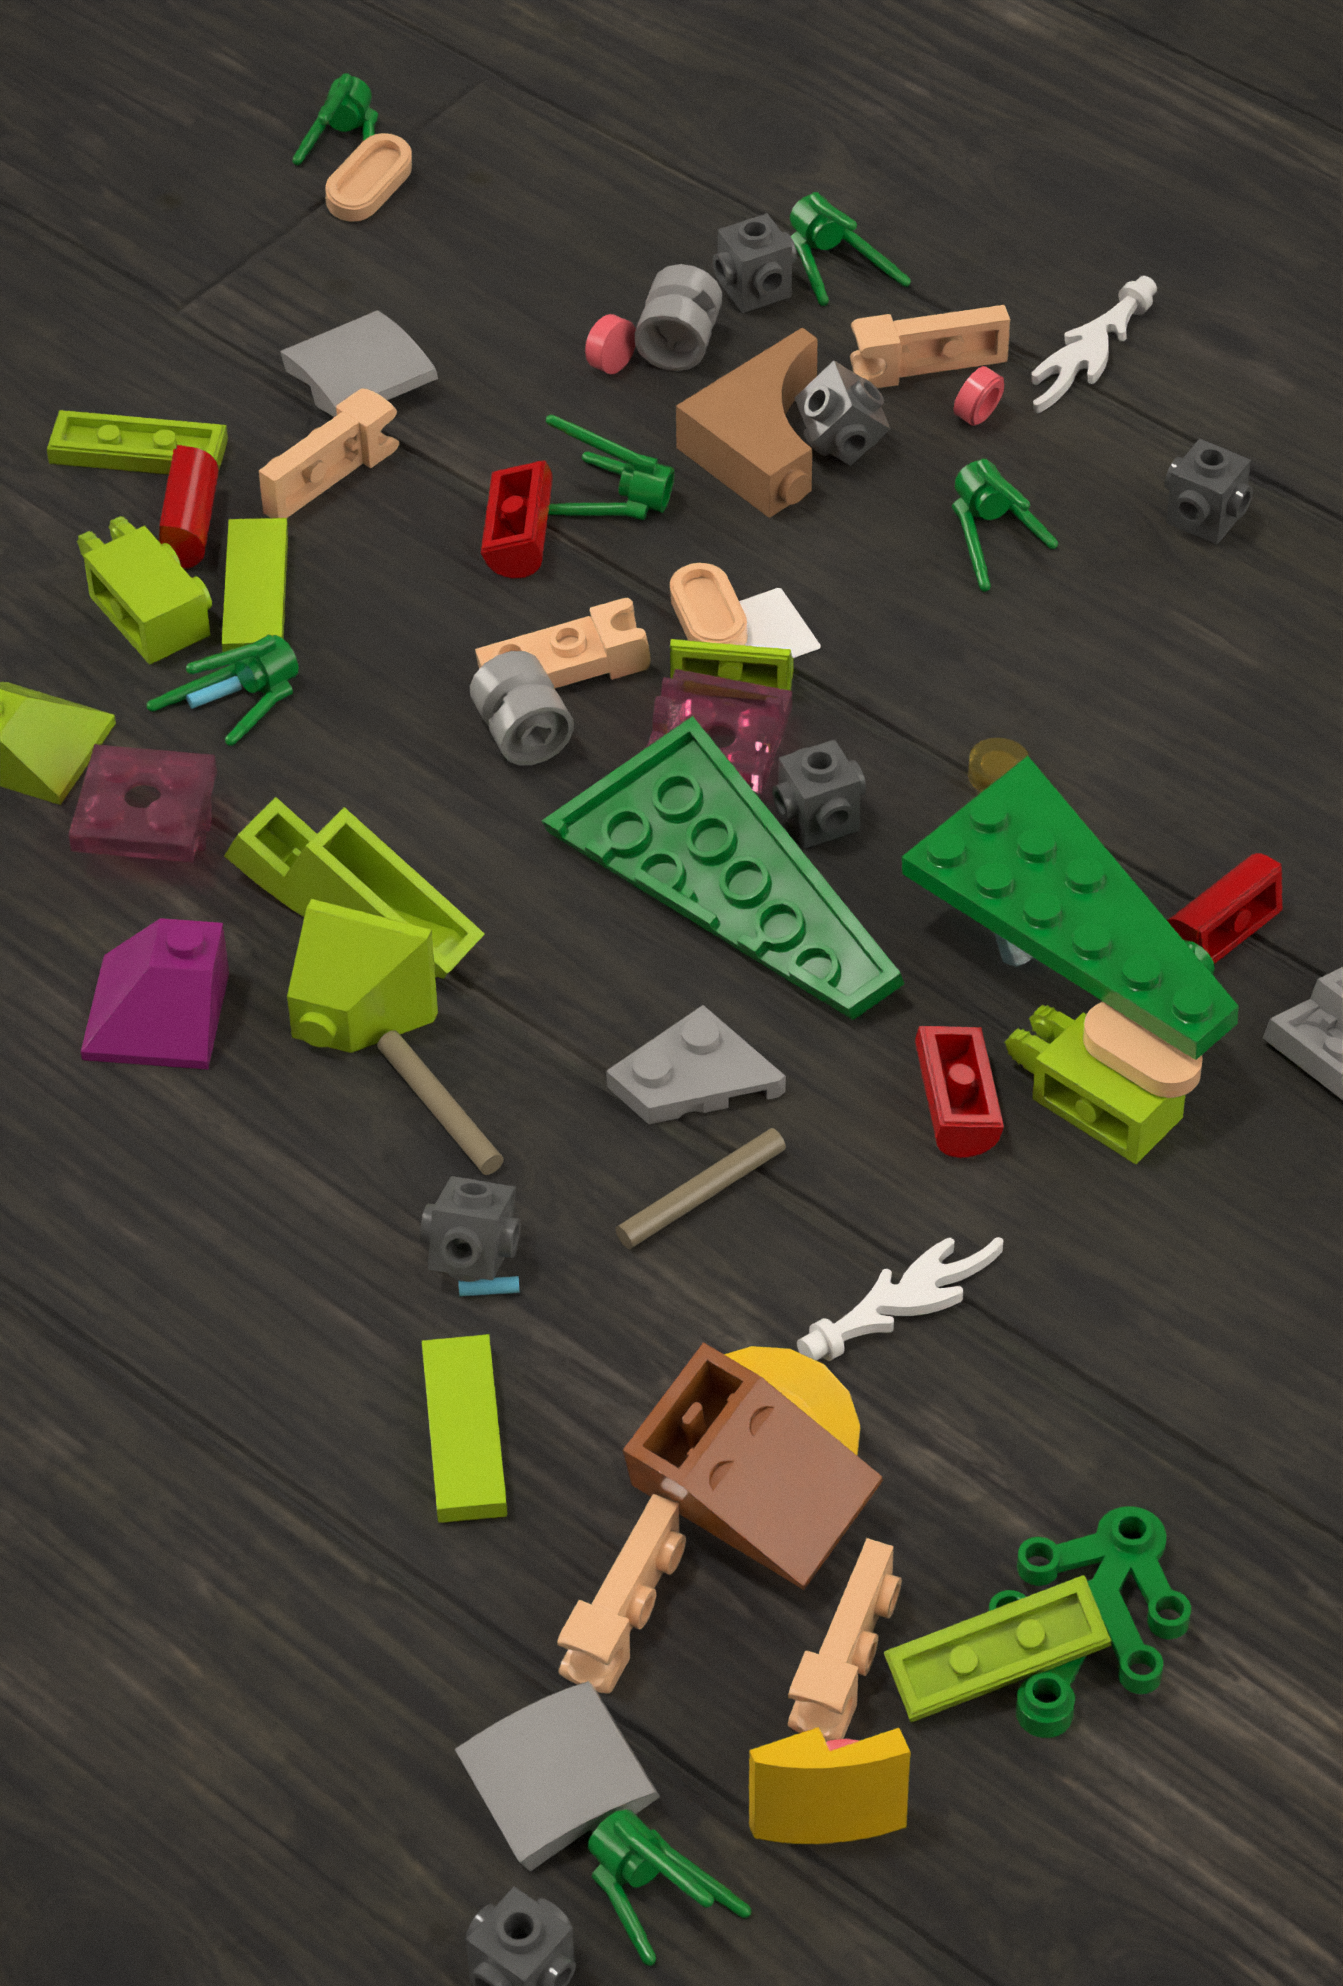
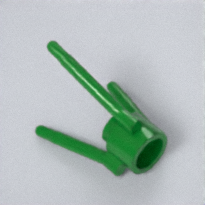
[292,73,378,166]
[790,192,911,306]
[546,415,675,520]
[952,459,1058,592]
[146,634,299,746]
[588,1809,751,1966]

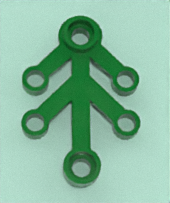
[989,1506,1191,1738]

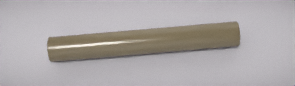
[377,1031,503,1175]
[616,1128,786,1249]

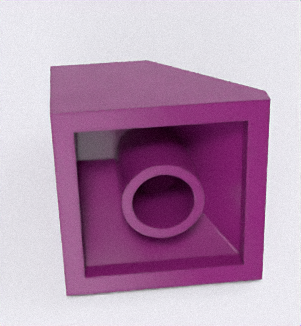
[81,918,229,1070]

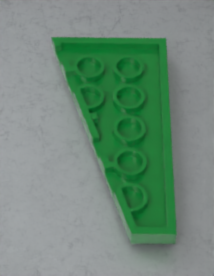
[542,716,905,1020]
[902,755,1239,1060]

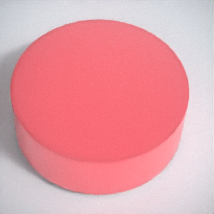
[585,314,636,374]
[953,366,1005,426]

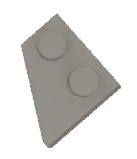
[606,1005,786,1124]

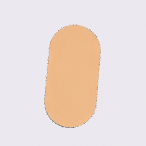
[325,133,412,222]
[670,563,748,645]
[1083,1002,1203,1098]

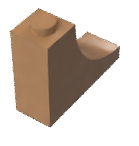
[676,328,818,518]

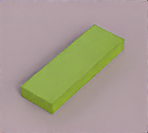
[47,410,228,474]
[222,518,288,652]
[422,1334,507,1523]
[884,1575,1111,1723]

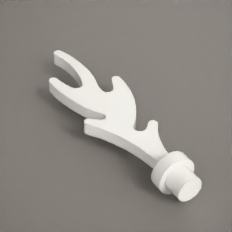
[1032,276,1157,413]
[797,1237,1003,1361]

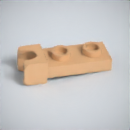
[850,305,1010,388]
[259,388,399,518]
[475,598,651,689]
[557,1494,686,1694]
[788,1538,902,1741]

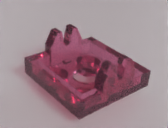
[646,669,792,793]
[69,744,217,862]

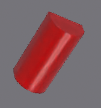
[159,445,219,568]
[481,460,553,578]
[1167,853,1282,964]
[915,1026,1004,1158]

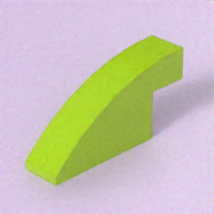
[224,797,485,979]

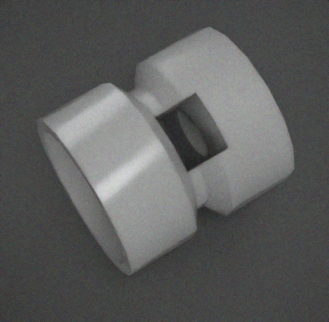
[635,264,722,371]
[470,651,574,765]

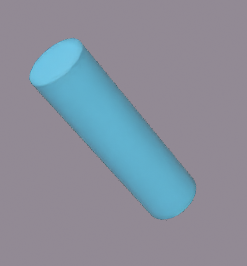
[186,676,242,709]
[458,1276,520,1297]

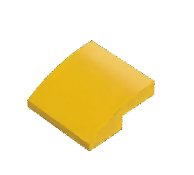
[749,1727,911,1844]

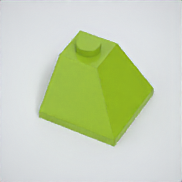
[0,682,116,805]
[287,899,438,1053]

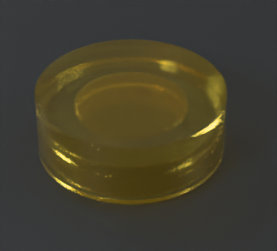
[968,738,1029,792]

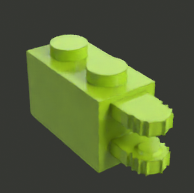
[77,516,212,665]
[1004,1004,1185,1164]

